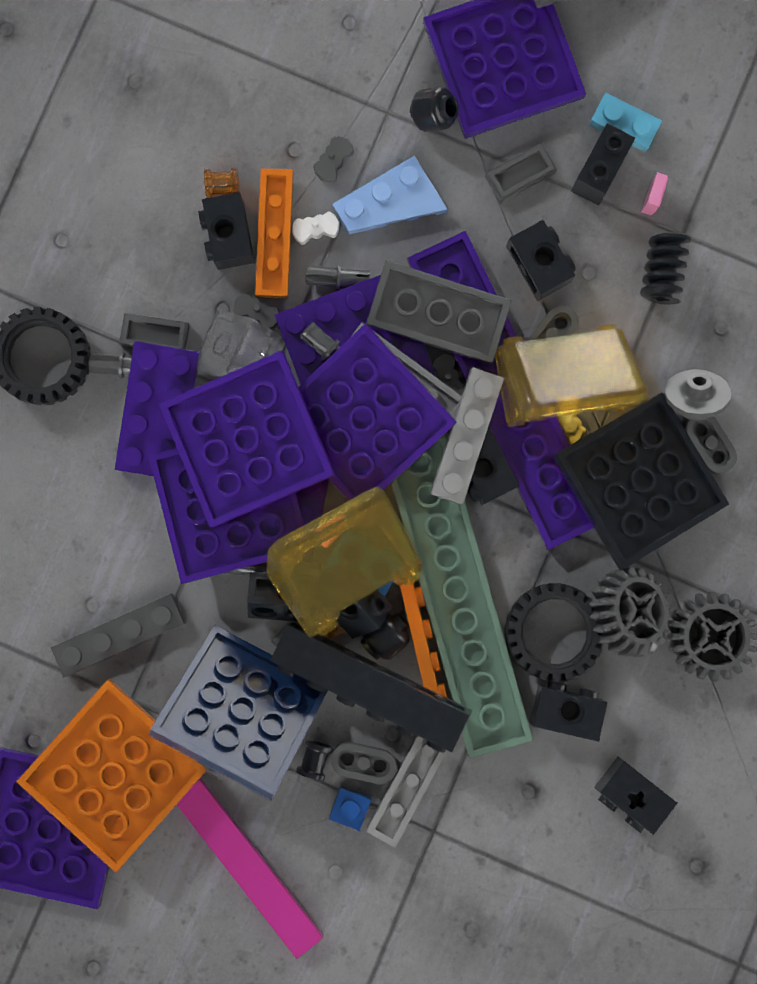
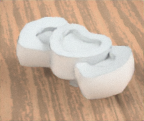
[292,211,340,245]

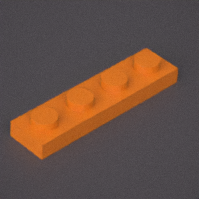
[255,168,294,299]
[400,582,448,698]

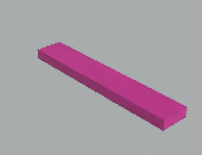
[177,778,323,959]

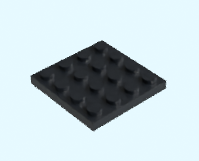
[552,392,729,570]

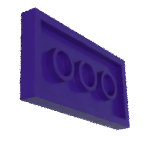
[114,341,201,476]

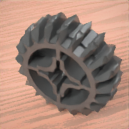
[589,567,673,657]
[667,592,757,681]

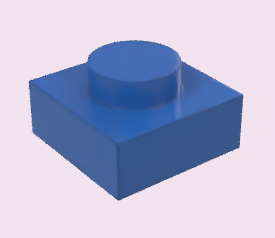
[329,786,371,831]

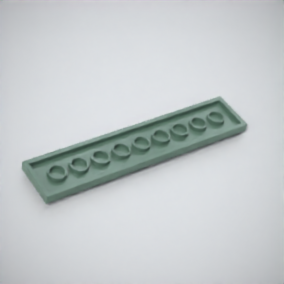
[391,434,533,759]

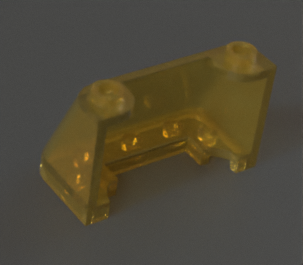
[495,324,649,427]
[267,487,423,638]

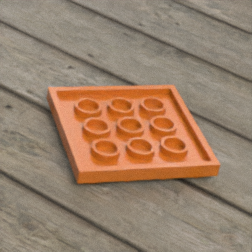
[16,679,208,873]

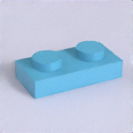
[589,93,662,153]

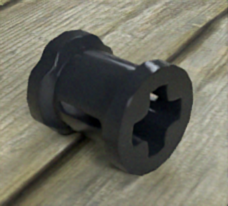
[296,739,333,781]

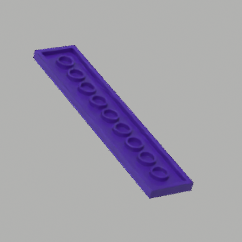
[407,231,594,550]

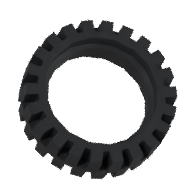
[0,307,91,405]
[505,583,604,682]

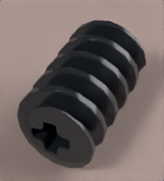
[640,232,691,305]

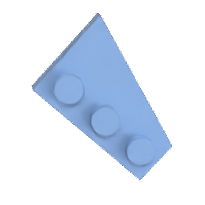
[332,156,448,235]

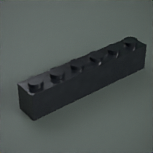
[270,622,472,753]

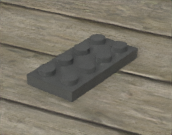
[366,260,511,364]

